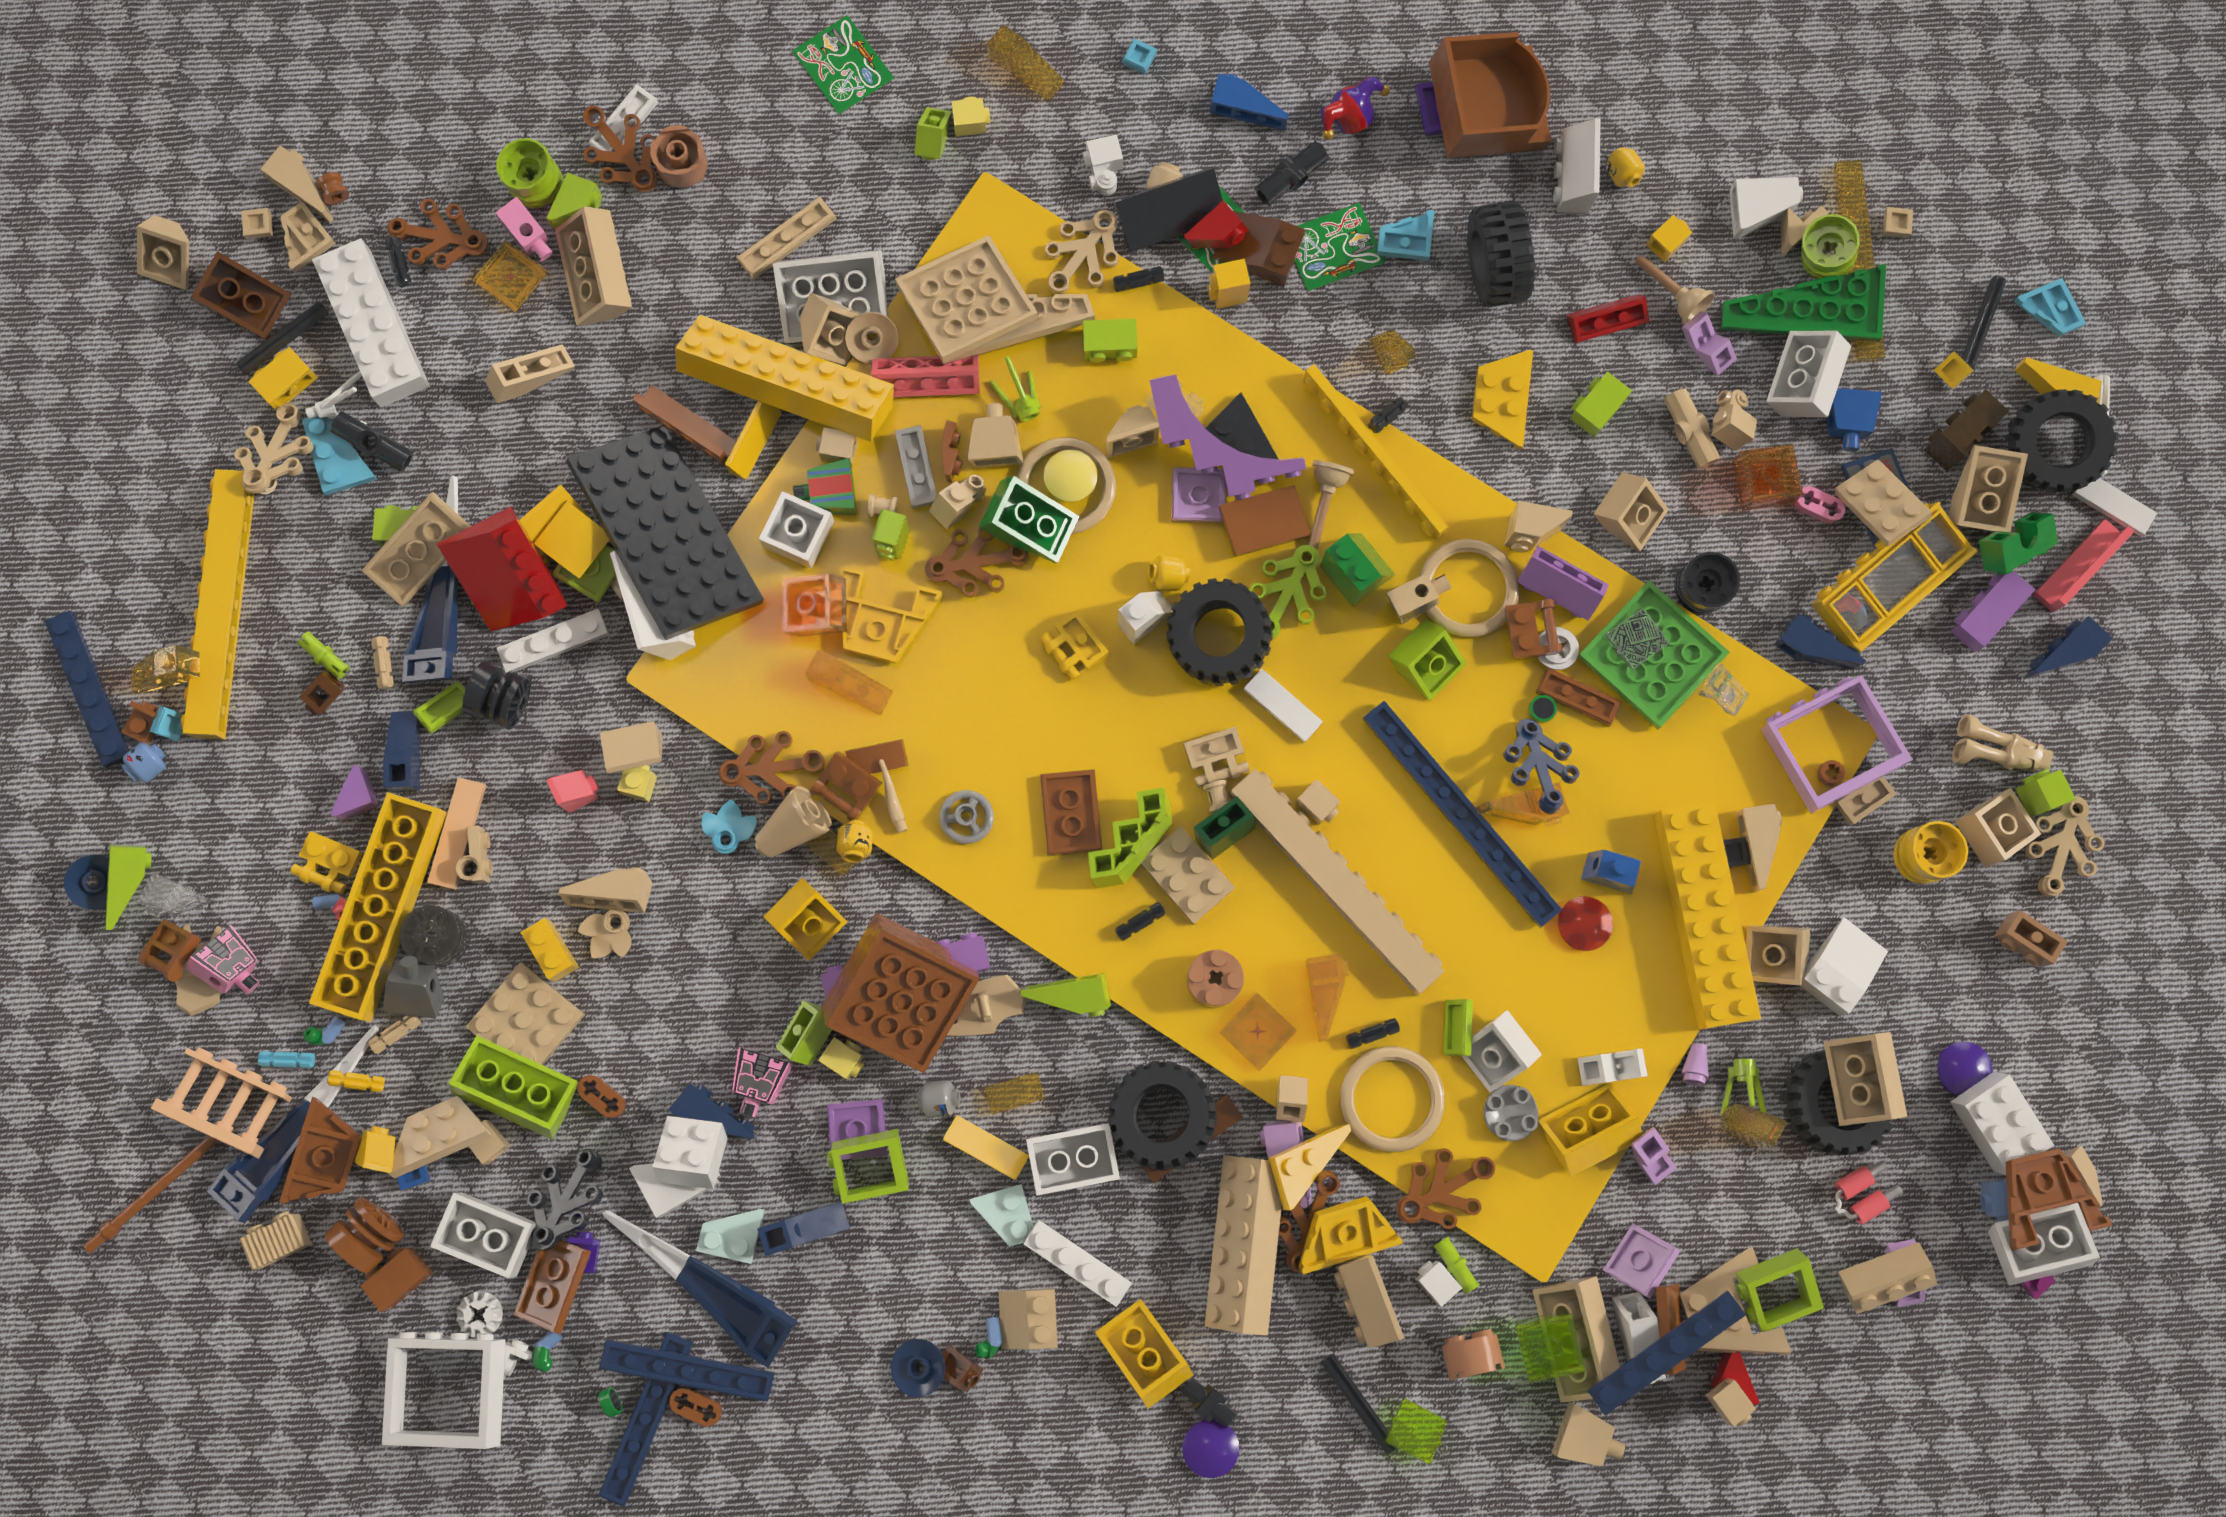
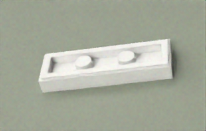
[588,84,658,152]
[2072,478,2157,537]
[1244,669,1323,743]

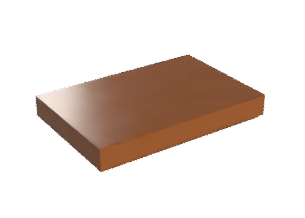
[1218,485,1311,557]
[1040,769,1102,856]
[513,1233,591,1334]
[1656,1283,1686,1375]

